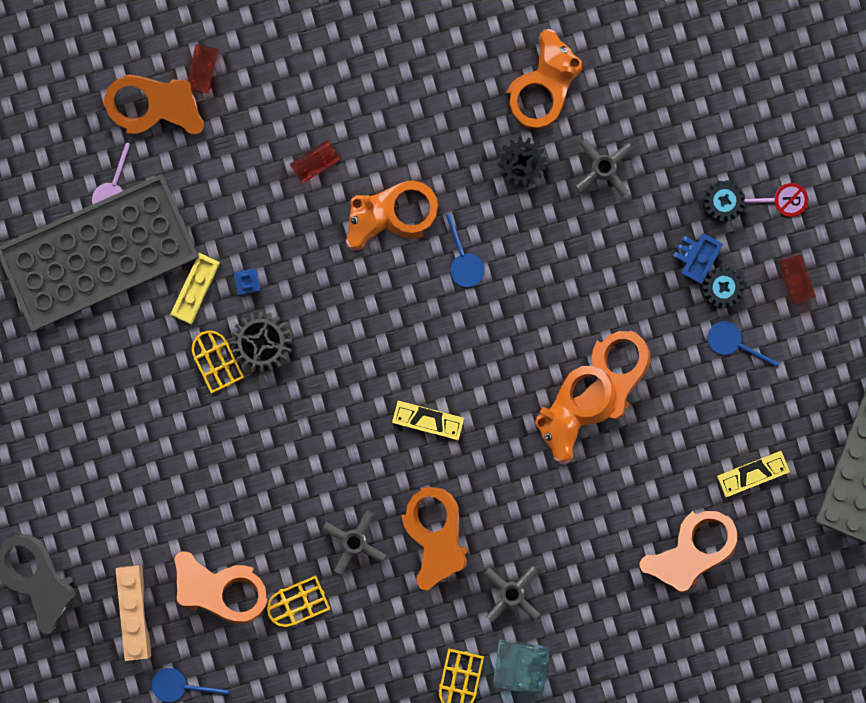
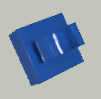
[234,268,261,295]

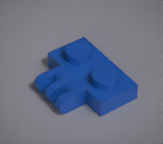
[673,233,723,284]

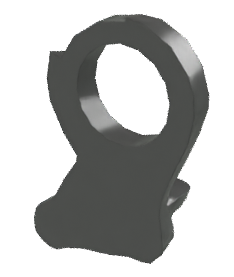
[0,534,75,634]

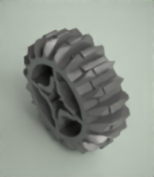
[230,311,293,373]

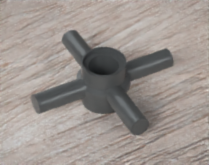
[575,138,633,197]
[322,510,386,575]
[484,566,540,622]

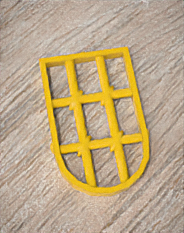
[192,331,244,394]
[267,576,330,627]
[439,648,484,703]

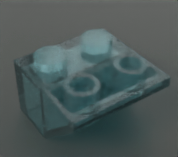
[493,640,550,692]

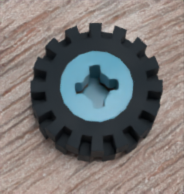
[703,180,745,223]
[701,267,745,309]

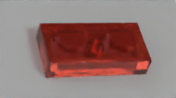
[188,44,219,94]
[290,140,341,184]
[778,254,816,305]

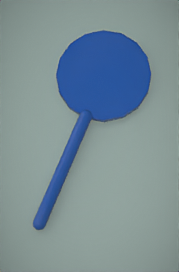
[446,213,484,287]
[707,321,779,367]
[152,668,229,702]

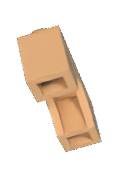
[116,565,151,661]

